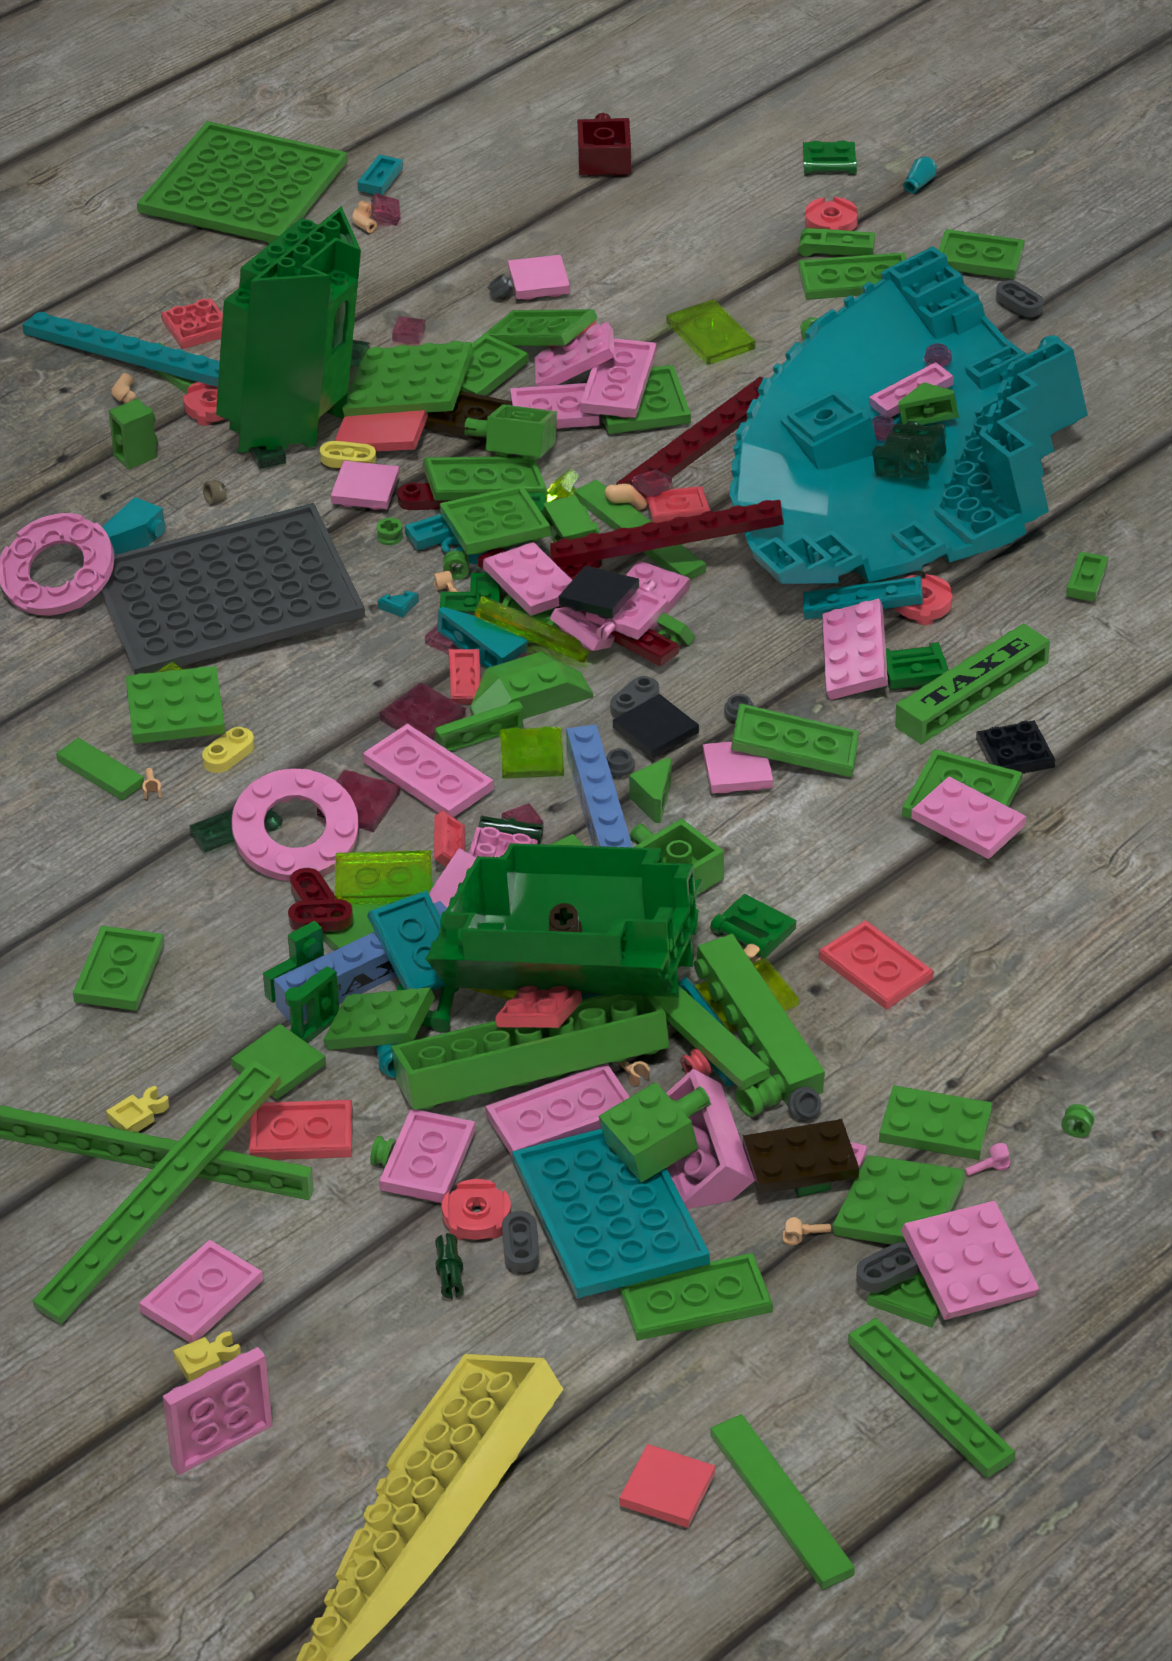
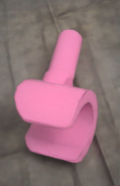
[965,1143,1010,1176]

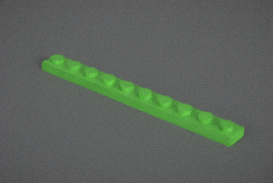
[32,1060,281,1325]
[0,1105,314,1201]

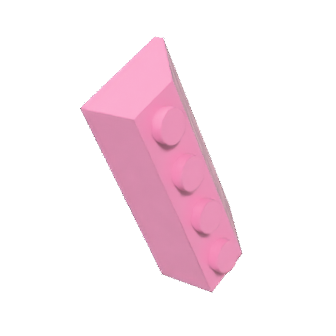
[666,1069,755,1209]

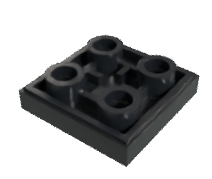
[558,565,639,619]
[613,694,699,759]
[976,720,1056,774]

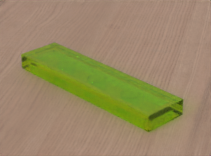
[474,595,590,663]

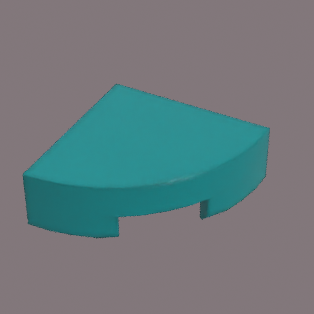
[378,591,419,618]

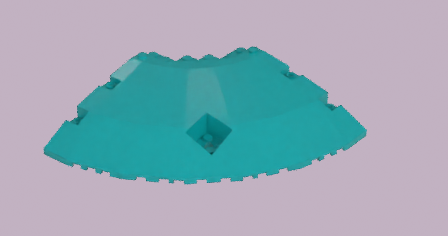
[730,246,1088,584]

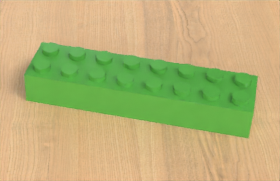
[391,994,669,1110]

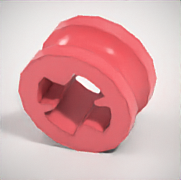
[680,1048,711,1076]

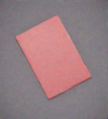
[335,410,428,451]
[819,920,934,1010]
[249,1100,353,1160]

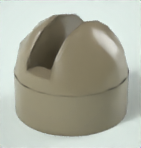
[203,480,227,504]

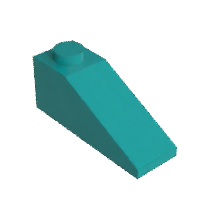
[102,497,166,555]
[437,607,528,668]

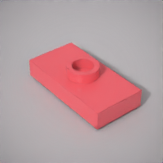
[449,649,481,705]
[434,810,465,867]

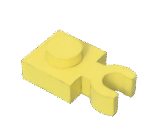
[106,1086,169,1132]
[173,1331,241,1382]

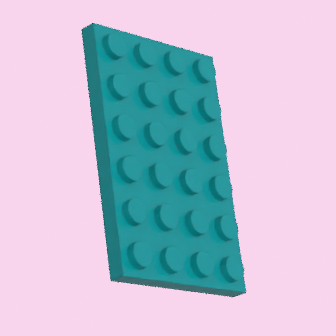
[512,1128,710,1299]

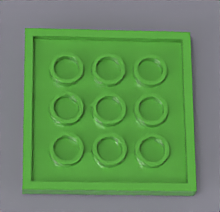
[342,341,473,417]

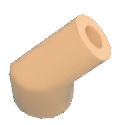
[352,201,377,233]
[112,373,136,404]
[604,484,647,511]

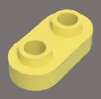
[320,441,376,468]
[202,727,255,773]

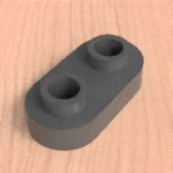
[996,280,1043,318]
[610,676,659,718]
[502,1211,539,1273]
[856,1242,919,1293]

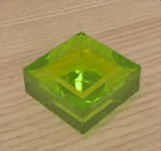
[546,468,579,502]

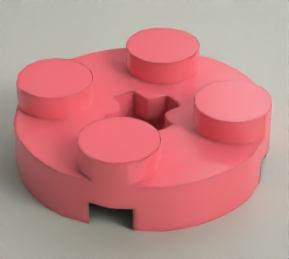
[805,197,858,231]
[183,382,225,426]
[893,574,952,625]
[442,1179,511,1240]

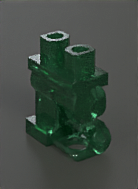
[872,421,947,480]

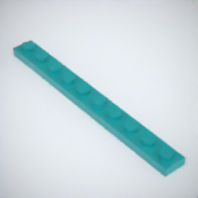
[22,312,220,387]

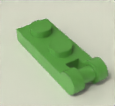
[798,228,875,257]

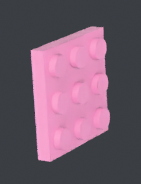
[901,1201,1040,1320]
[163,1347,273,1475]

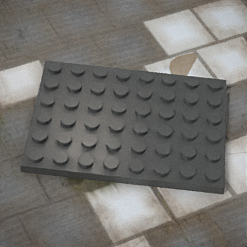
[100,503,366,675]

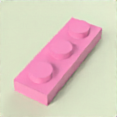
[869,362,953,419]

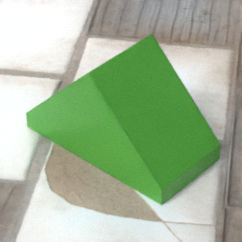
[898,382,959,429]
[629,758,672,823]

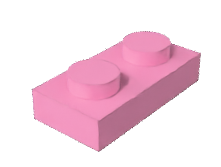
[550,607,615,651]

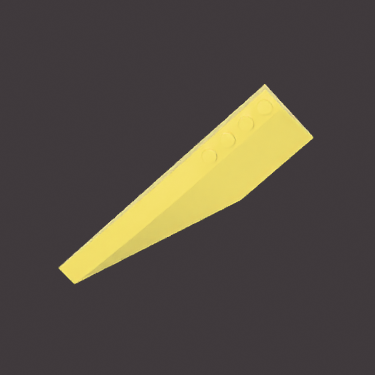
[296,1354,563,1661]

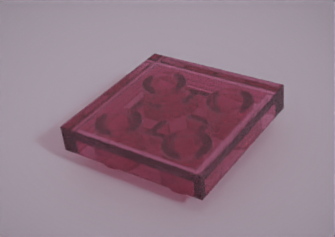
[379,682,466,740]
[317,770,401,833]

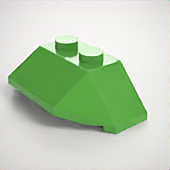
[470,651,593,719]

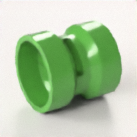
[735,1074,782,1118]

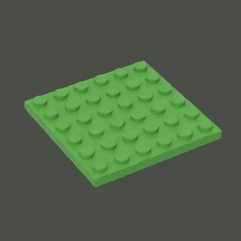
[137,121,348,243]

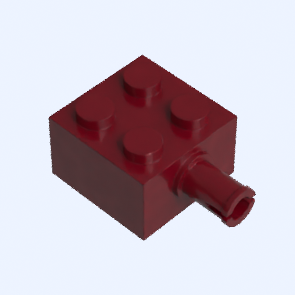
[577,113,631,176]

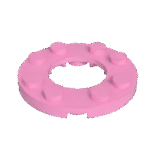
[0,513,115,616]
[232,769,358,881]

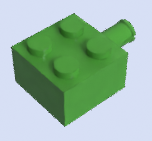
[464,404,557,460]
[630,818,724,894]
[598,1082,711,1183]

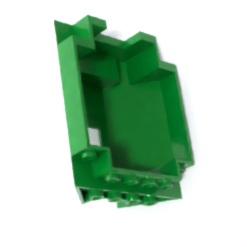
[216,206,361,453]
[425,843,702,997]

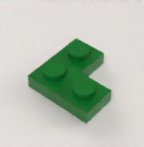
[440,573,500,620]
[263,921,324,1003]

